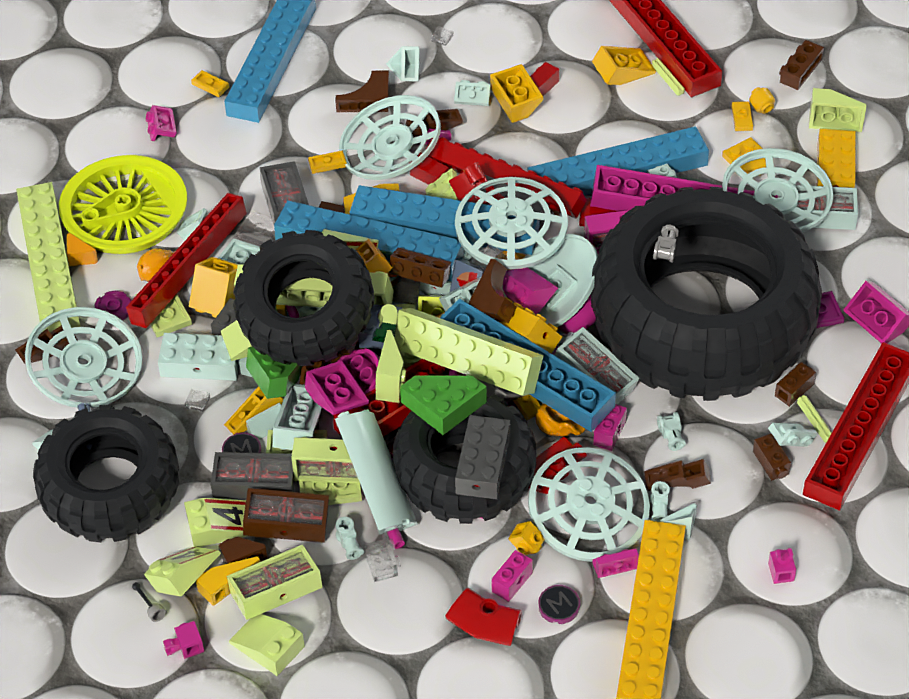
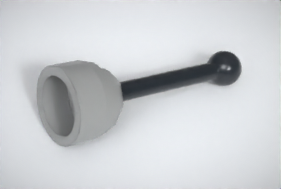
[132,582,166,622]

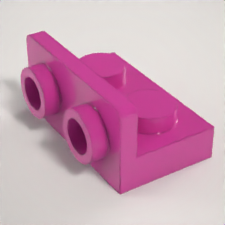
[146,105,177,141]
[592,548,639,578]

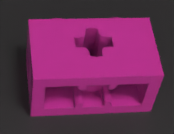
[593,404,627,451]
[492,550,533,602]

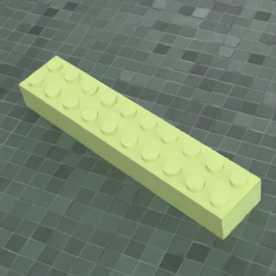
[16,182,81,332]

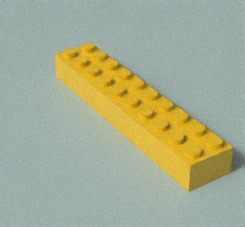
[616,520,686,699]

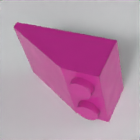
[305,360,369,415]

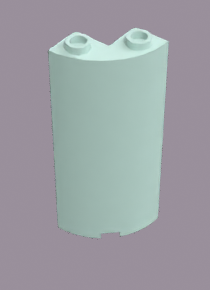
[335,409,418,535]

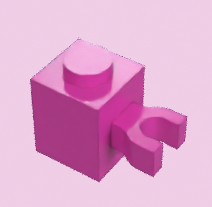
[768,548,796,584]
[163,621,204,659]

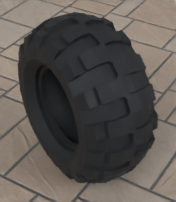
[233,230,374,366]
[393,394,537,524]
[33,404,180,543]

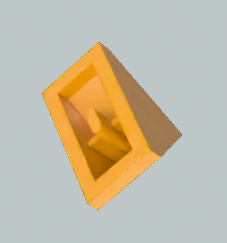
[67,233,98,266]

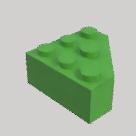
[246,347,302,399]
[400,376,487,435]

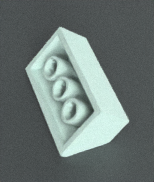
[272,384,322,450]

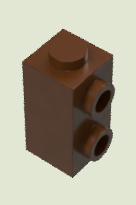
[775,362,816,407]
[753,433,791,481]

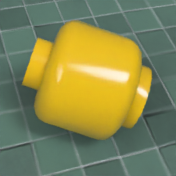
[749,87,775,114]

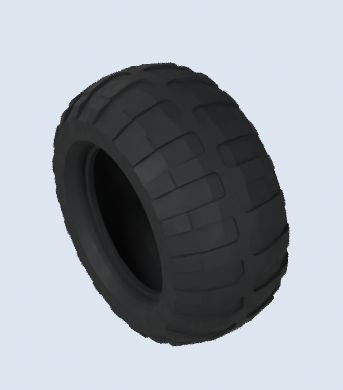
[591,187,822,401]

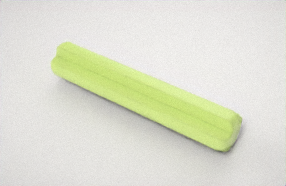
[652,58,685,96]
[797,395,832,443]

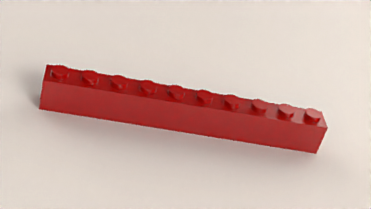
[425,137,587,219]
[126,193,247,329]

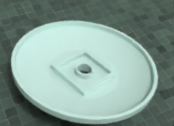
[523,234,598,328]

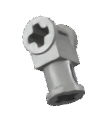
[653,225,679,263]

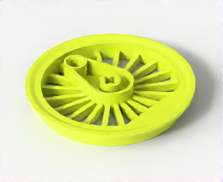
[59,155,187,254]

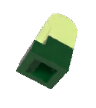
[372,304,398,343]

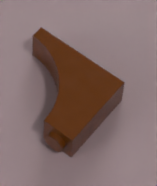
[335,70,390,112]
[468,259,517,324]

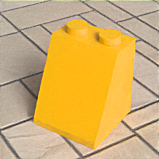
[189,257,238,318]

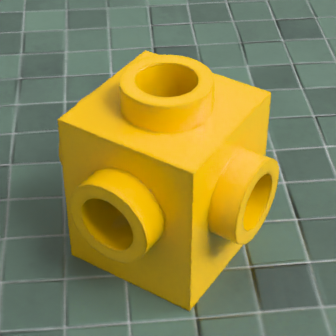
[508,521,545,555]

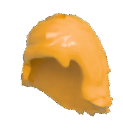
[137,249,175,282]
[535,404,585,436]

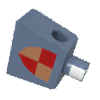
[449,259,485,293]

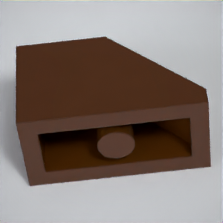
[218,537,267,564]

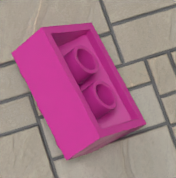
[503,267,558,316]
[843,281,909,344]

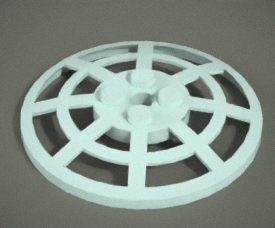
[339,95,441,180]
[722,148,833,232]
[455,177,568,269]
[25,307,142,408]
[528,447,650,562]

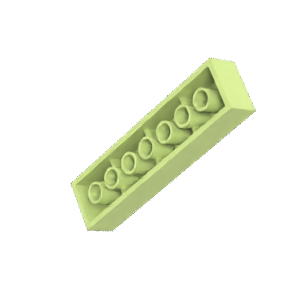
[234,264,394,307]
[395,308,543,396]

